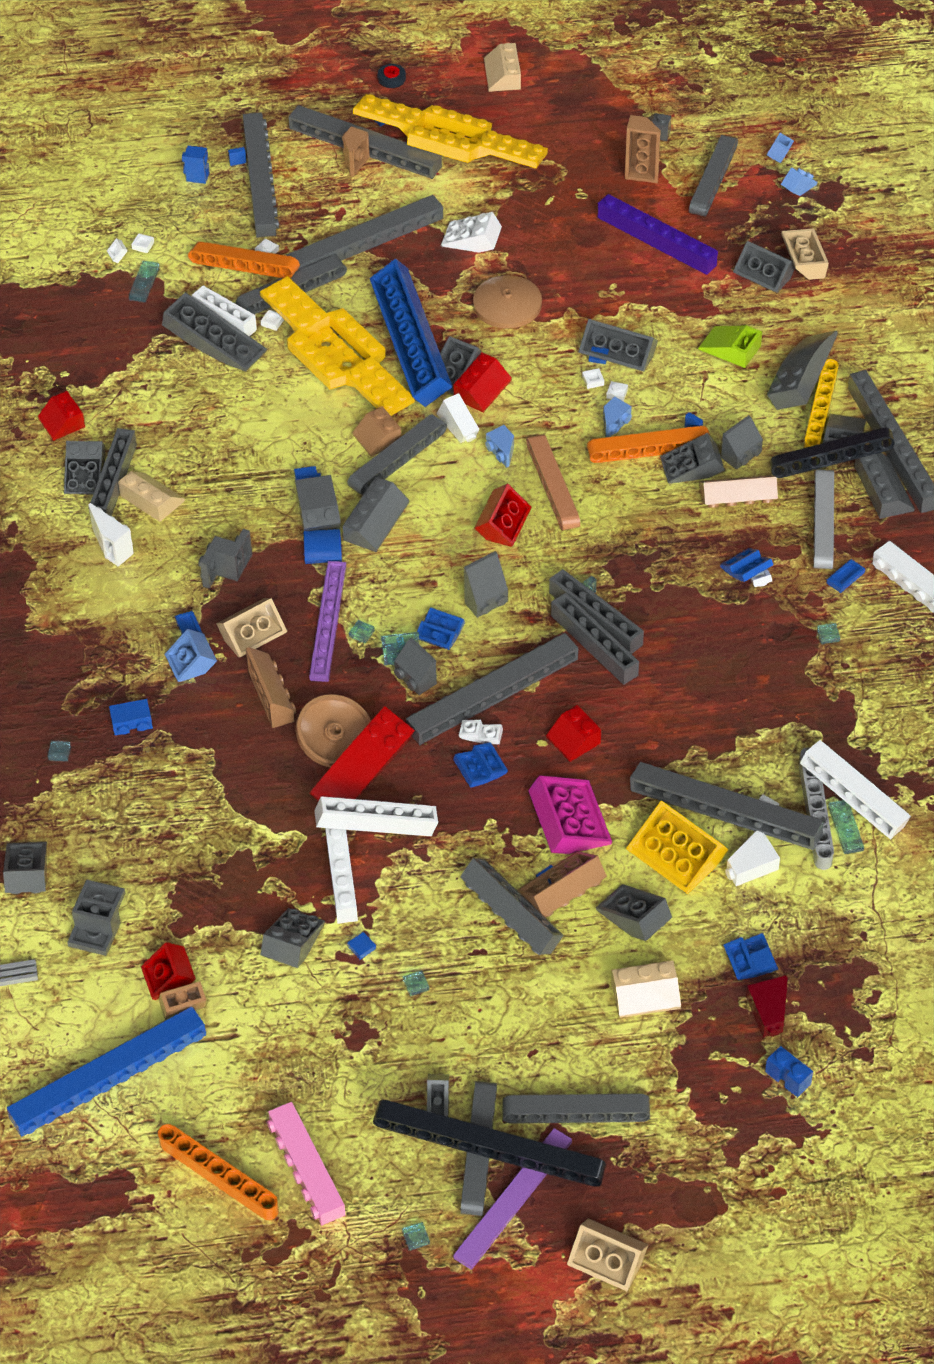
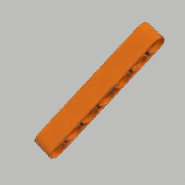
[188,242,300,278]
[587,426,710,463]
[158,1124,279,1220]

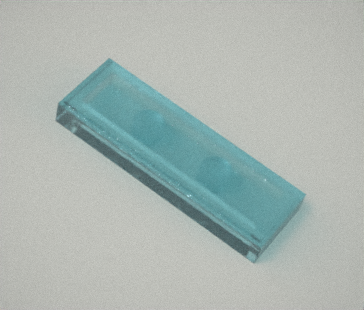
[129,261,160,302]
[828,800,864,854]

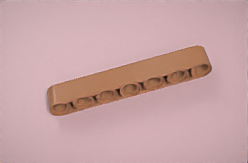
[526,434,580,531]

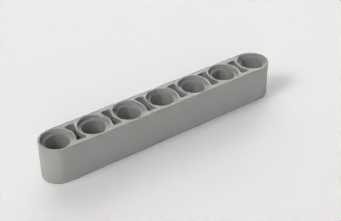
[814,469,834,569]
[799,747,834,870]

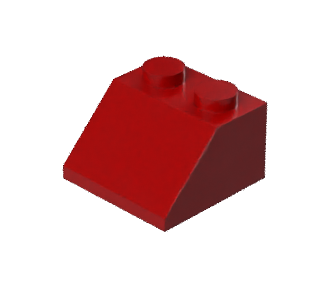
[37,391,85,441]
[546,705,601,762]
[141,942,196,1000]

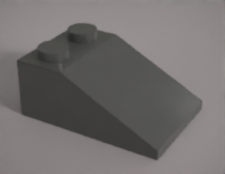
[440,336,482,394]
[295,475,341,531]
[464,551,508,618]
[3,842,47,894]
[596,884,672,941]

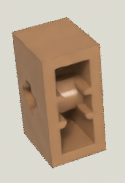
[159,981,207,1019]

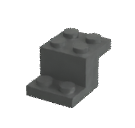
[199,529,252,589]
[67,879,125,956]

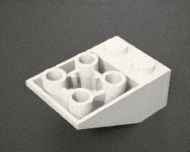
[441,212,502,253]
[88,503,134,566]

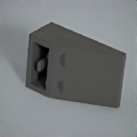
[824,414,866,454]
[660,433,725,484]
[64,441,105,494]
[260,908,325,968]

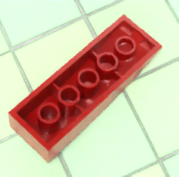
[309,706,415,801]

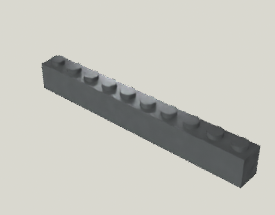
[289,105,442,179]
[243,112,279,238]
[286,195,443,271]
[848,370,934,513]
[406,633,578,746]
[630,762,823,850]

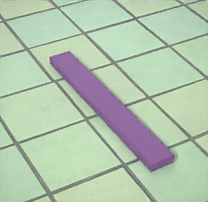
[309,561,346,682]
[453,1128,572,1270]

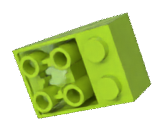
[698,325,762,368]

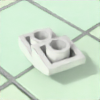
[459,720,503,744]

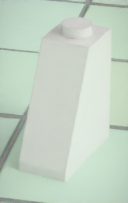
[437,393,479,443]
[725,831,780,886]

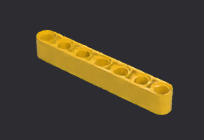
[804,359,839,458]

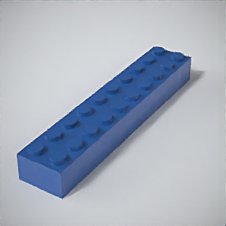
[369,259,452,407]

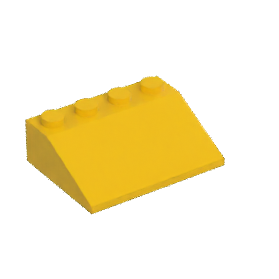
[626,801,728,894]

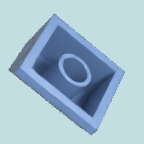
[165,629,217,682]

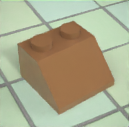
[342,126,370,177]
[352,406,401,457]

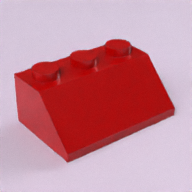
[453,352,512,413]
[474,483,532,547]

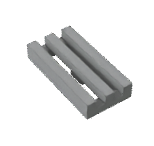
[0,959,38,986]

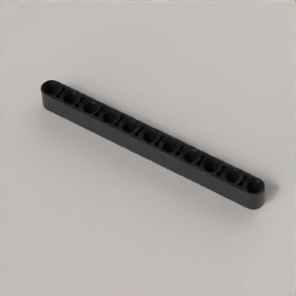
[373,1100,606,1187]

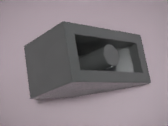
[648,113,671,141]
[427,1074,449,1117]

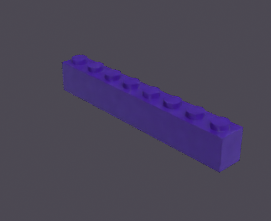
[598,194,718,275]

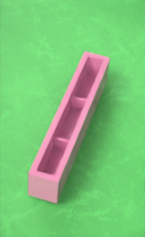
[267,1102,345,1226]

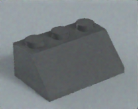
[733,241,795,293]

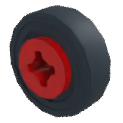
[377,64,406,88]

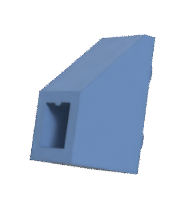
[767,133,794,163]
[781,167,818,196]
[603,397,632,437]
[485,425,514,468]

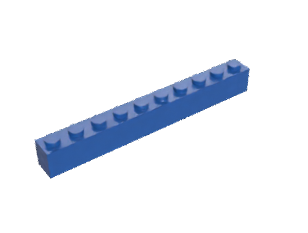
[7,1007,206,1137]

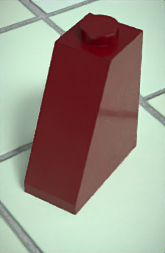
[746,975,788,1038]

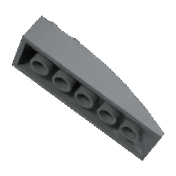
[162,292,267,372]
[767,330,838,410]

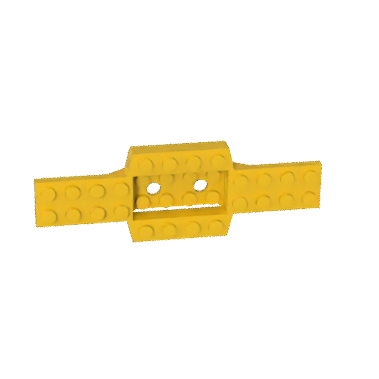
[353,94,548,168]
[260,276,415,416]

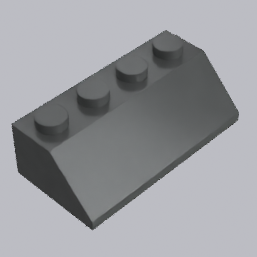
[578,319,658,372]
[854,453,915,519]
[343,476,409,552]

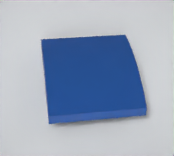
[304,529,342,564]
[720,548,774,582]
[414,608,465,650]
[453,742,508,788]
[724,933,779,980]

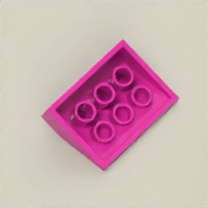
[528,776,612,854]

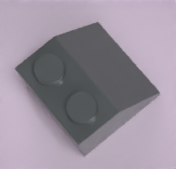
[721,415,763,470]
[394,637,437,695]

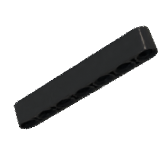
[770,427,895,478]

